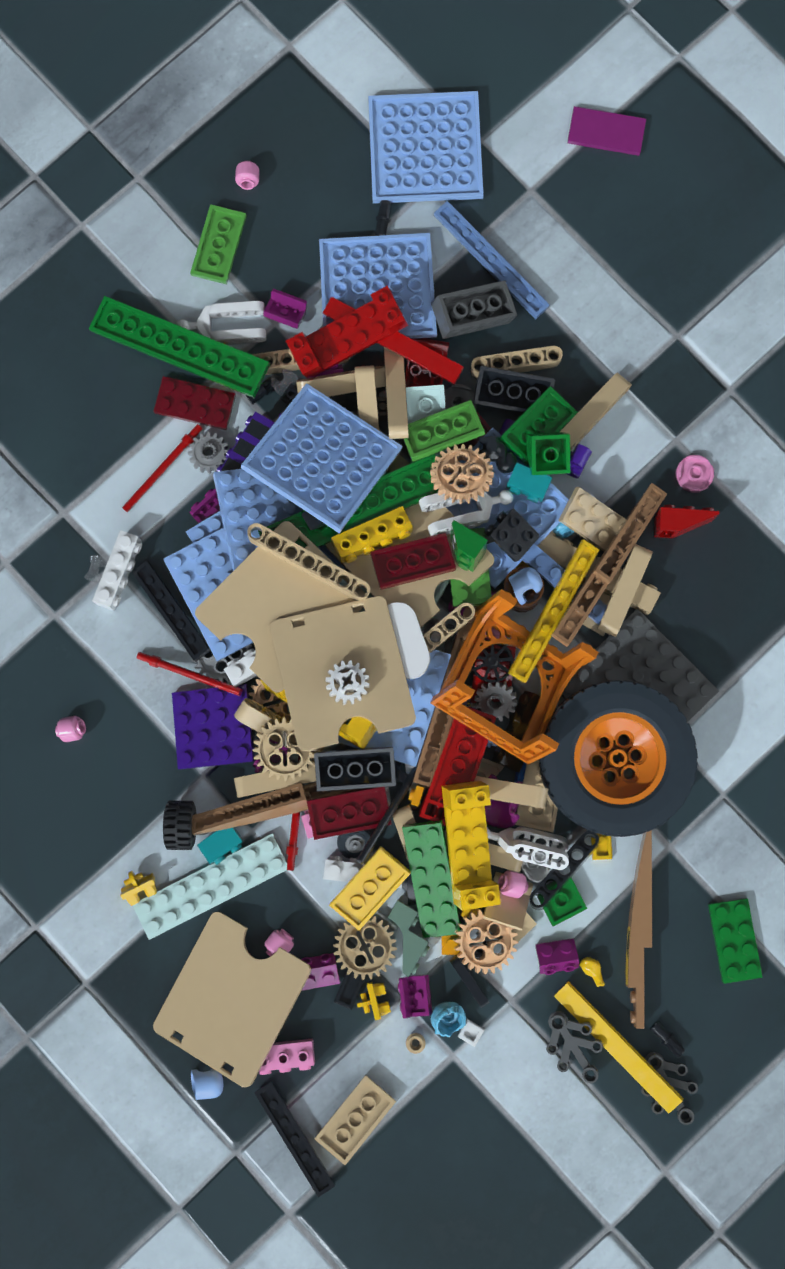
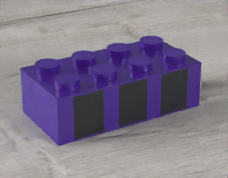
[216,411,275,472]

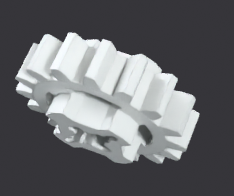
[326,660,369,705]

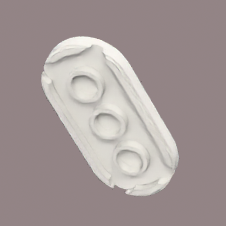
[387,602,430,679]

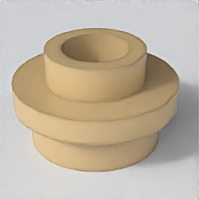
[406,1033,426,1054]

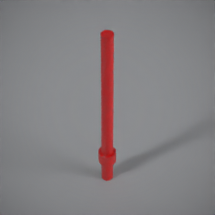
[122,424,203,513]
[137,652,242,696]
[286,755,301,871]

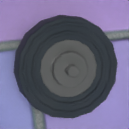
[337,830,371,859]

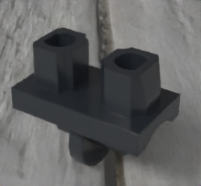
[328,392,358,411]

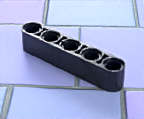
[529,831,599,910]

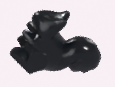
[479,436,517,473]

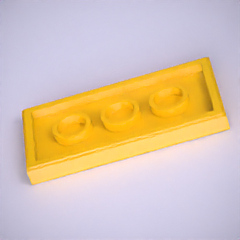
[329,846,411,930]

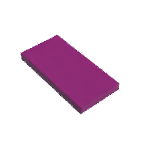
[567,106,646,156]

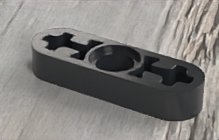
[449,955,490,1008]

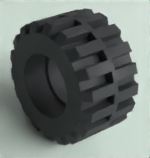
[163,800,197,850]

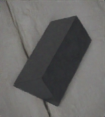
[474,366,555,412]
[314,747,396,791]

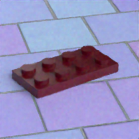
[153,376,236,431]
[370,533,456,590]
[307,787,392,840]

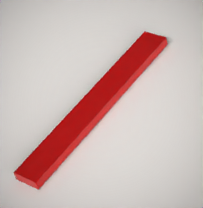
[323,297,464,384]

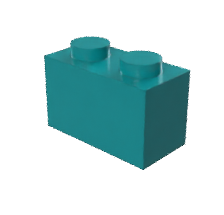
[506,463,552,503]
[197,827,244,865]

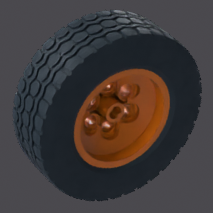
[539,680,698,837]

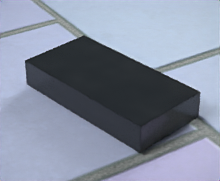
[334,969,366,1010]

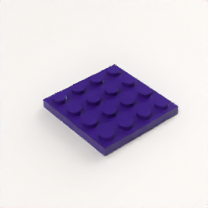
[172,684,255,770]

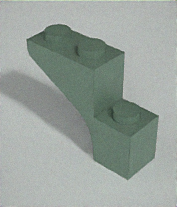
[388,900,430,977]

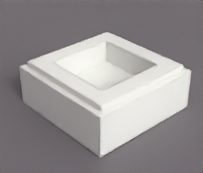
[458,1019,485,1047]

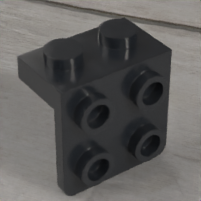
[483,508,539,562]

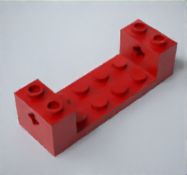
[286,286,408,378]
[418,705,497,826]

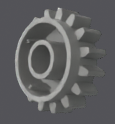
[188,432,229,474]
[474,681,517,721]

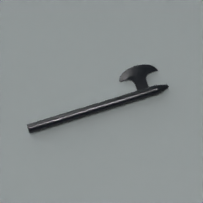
[356,761,418,864]

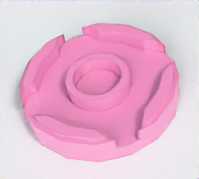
[676,455,714,493]

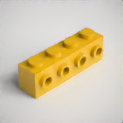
[331,506,413,564]

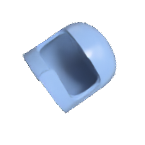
[508,567,543,605]
[191,1069,224,1100]

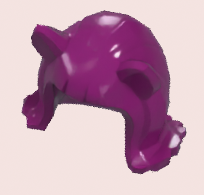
[485,774,523,828]

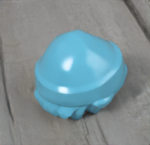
[431,1002,466,1037]

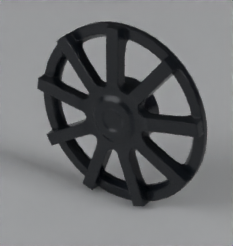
[471,640,514,683]

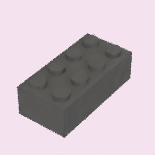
[431,281,517,339]

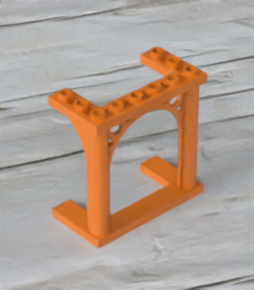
[430,589,599,765]

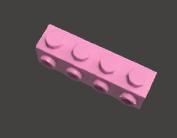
[259,1038,315,1075]

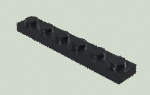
[132,560,211,662]
[254,1081,335,1198]

